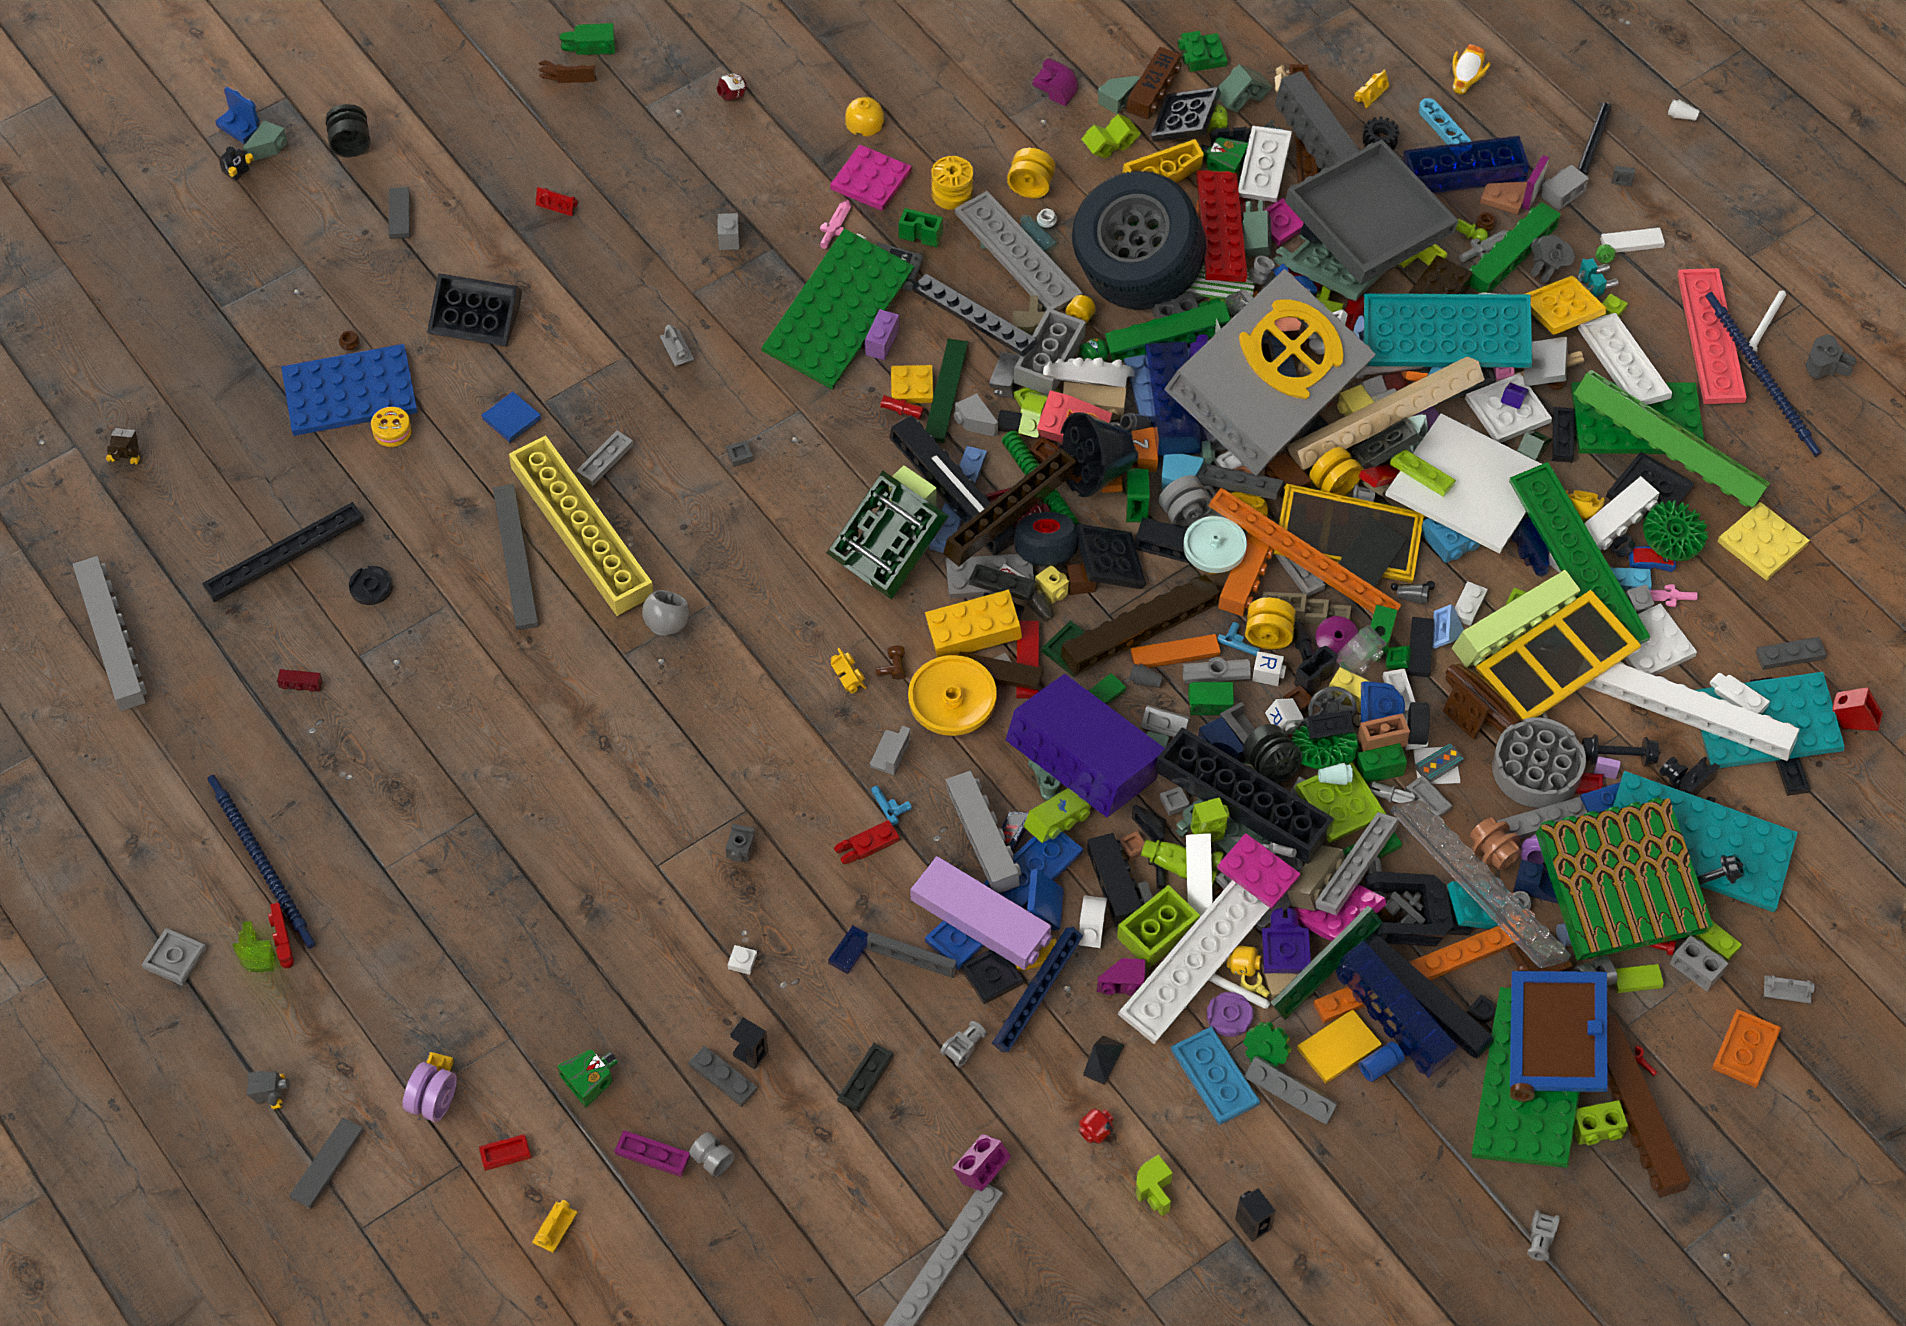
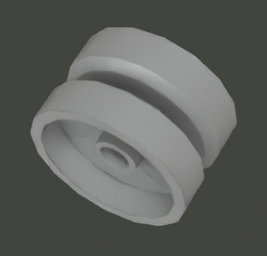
[1159,475,1212,528]

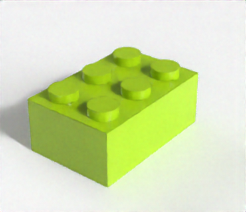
[1117,885,1200,969]

